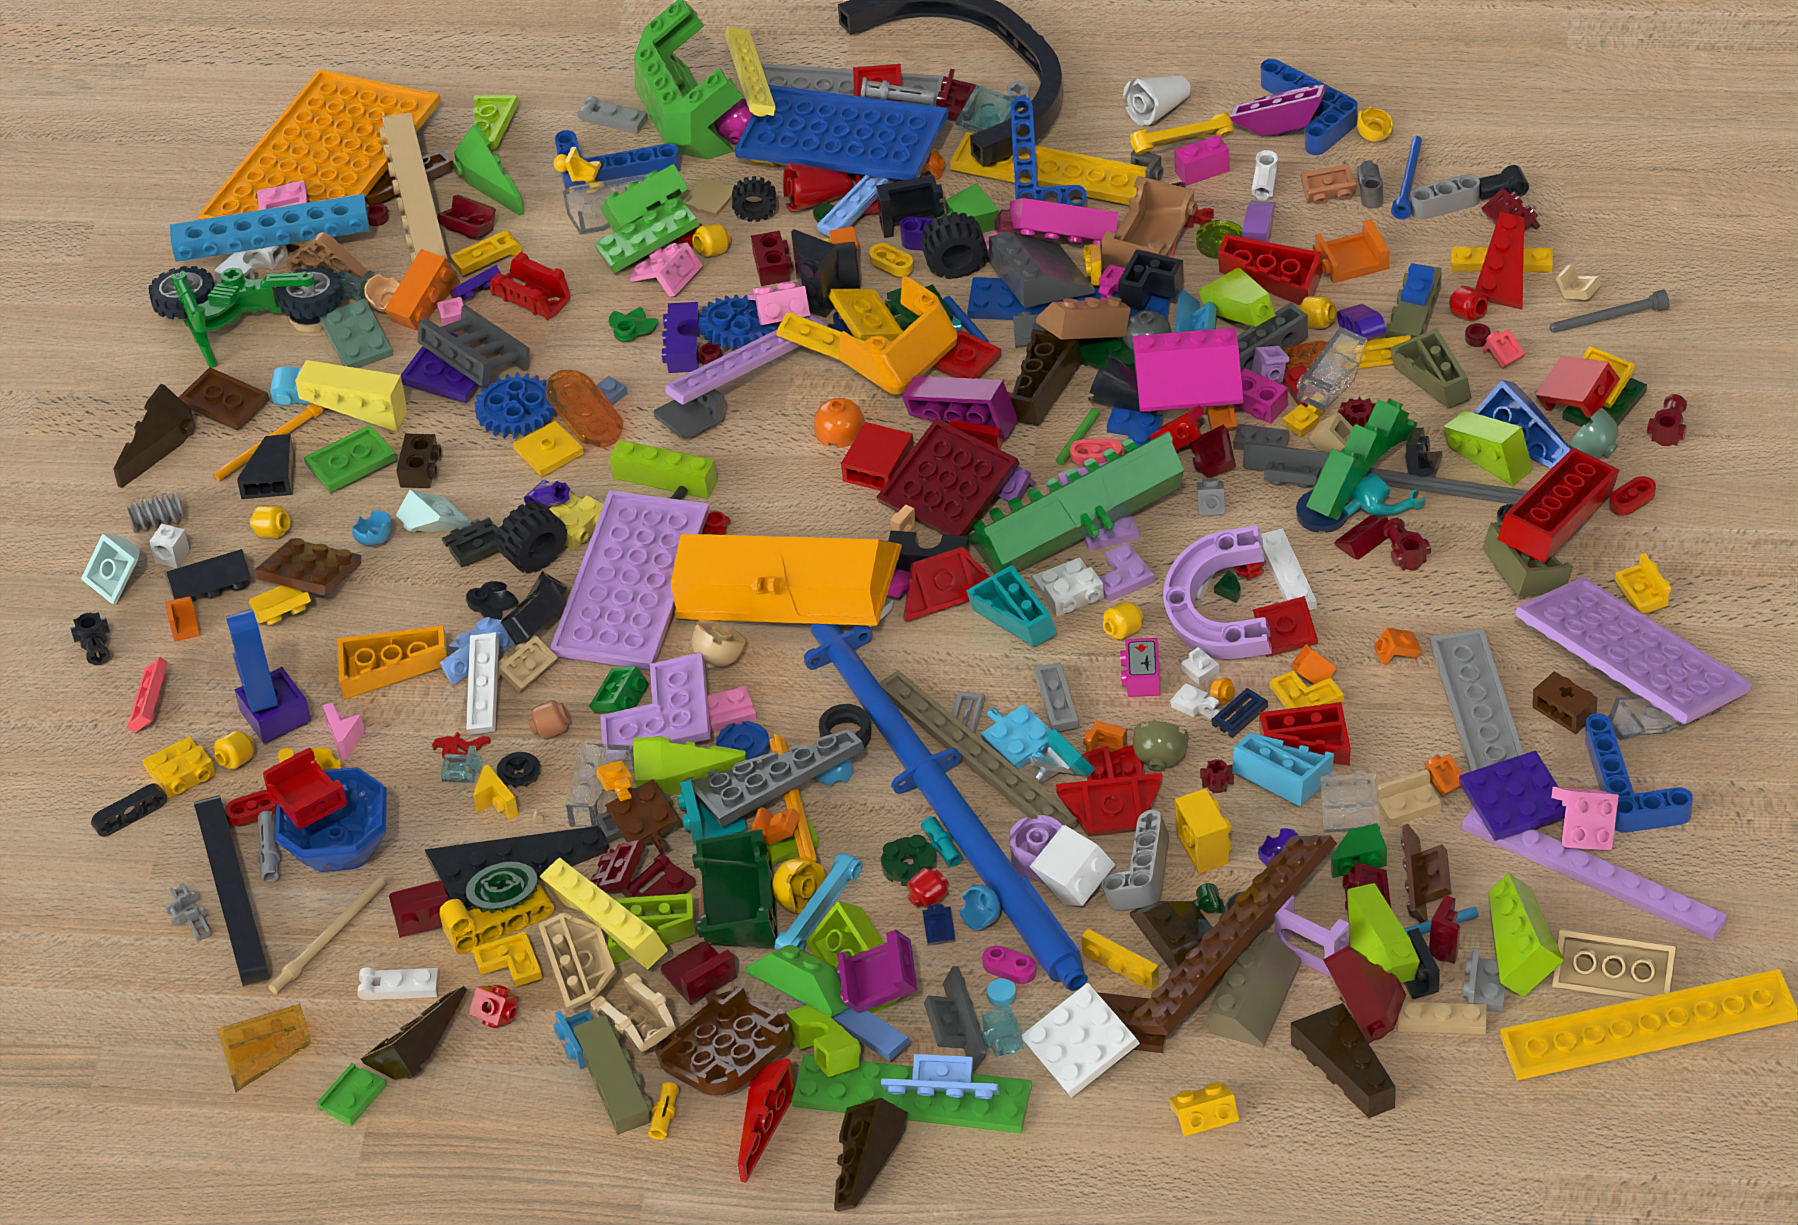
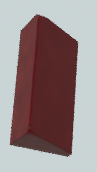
[1334,515,1388,560]

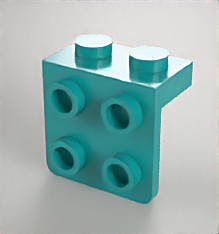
[677,780,747,844]

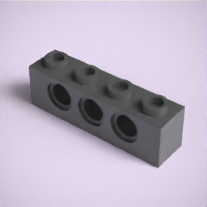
[1237,303,1308,372]

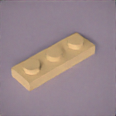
[1398,1002,1486,1034]

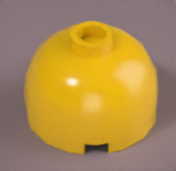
[772,858,826,914]

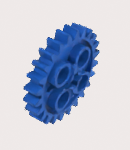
[699,294,780,350]
[474,373,558,439]

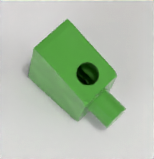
[937,183,1000,233]

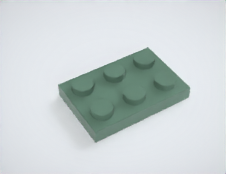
[319,298,393,368]

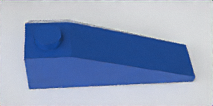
[1473,380,1571,468]

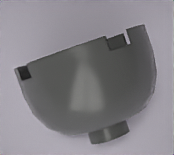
[1122,310,1172,352]

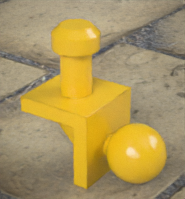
[553,147,601,193]

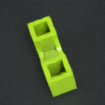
[786,1005,861,1077]

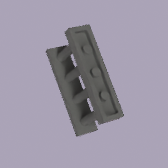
[418,305,530,386]

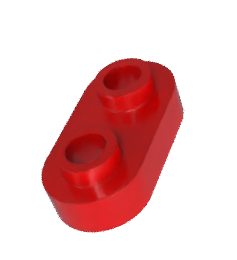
[1609,476,1656,515]
[225,790,277,826]

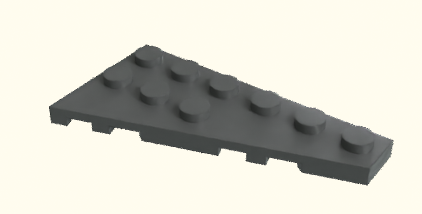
[684,729,865,827]

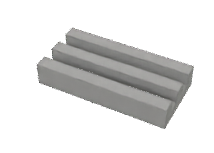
[952,691,985,733]

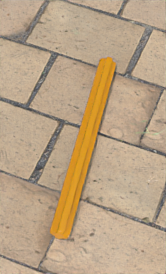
[769,734,817,862]

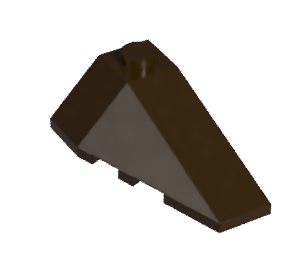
[113,384,195,488]
[361,986,467,1080]

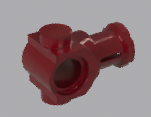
[1647,394,1687,446]
[1382,518,1431,571]

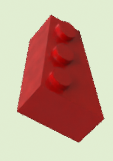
[1259,702,1351,766]

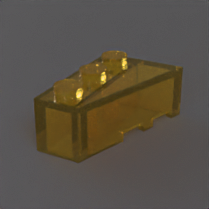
[217,1004,311,1092]

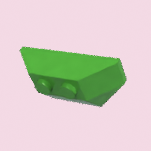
[746,945,850,1017]

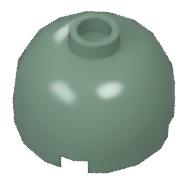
[1569,408,1618,459]

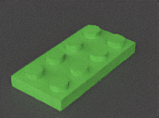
[594,196,699,273]

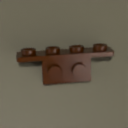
[1401,824,1452,923]

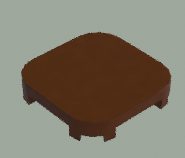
[655,986,794,1095]

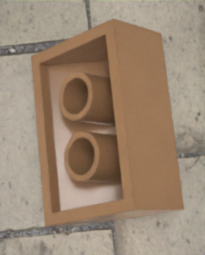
[1036,297,1130,339]

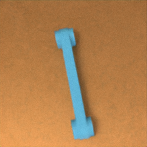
[775,853,862,951]

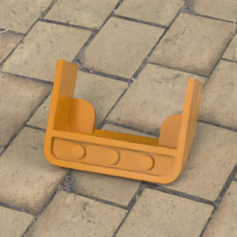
[839,275,957,394]

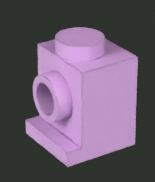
[1252,346,1289,383]

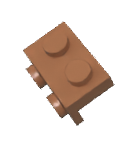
[1300,164,1357,204]

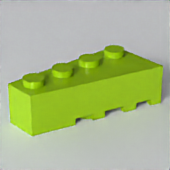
[1488,873,1564,998]

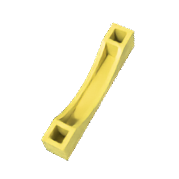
[539,857,668,970]

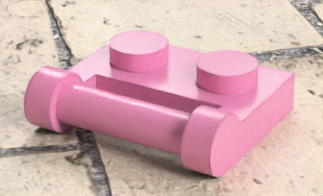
[257,181,308,210]

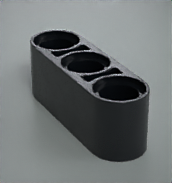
[500,581,566,645]

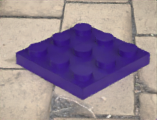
[1459,750,1566,841]

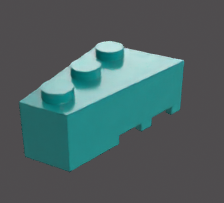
[966,565,1057,647]

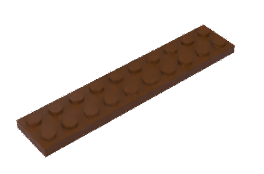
[1127,835,1337,1035]

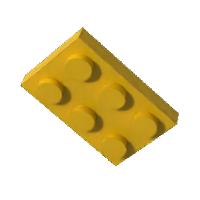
[829,289,903,342]

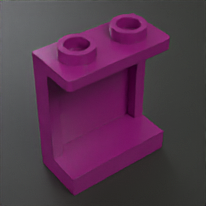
[837,929,918,1013]

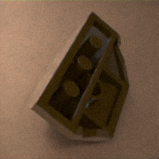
[1130,901,1213,971]

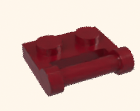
[621,853,696,898]

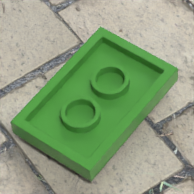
[304,424,397,493]

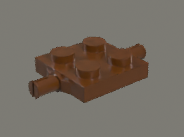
[605,779,680,853]

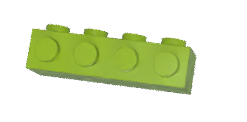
[610,439,718,499]

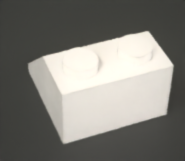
[1030,825,1115,906]

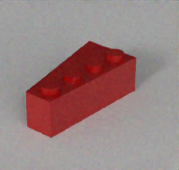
[1218,234,1323,305]

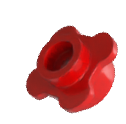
[702,511,731,535]

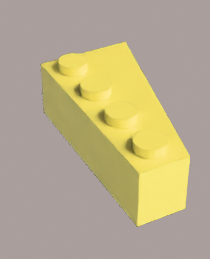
[295,360,408,432]

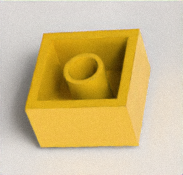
[1175,788,1232,874]

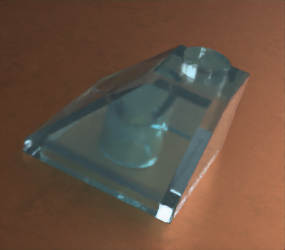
[955,85,1015,132]

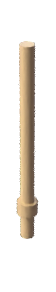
[269,877,386,994]

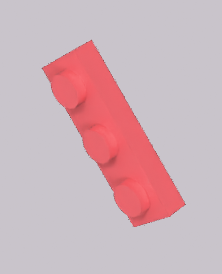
[127,657,168,733]

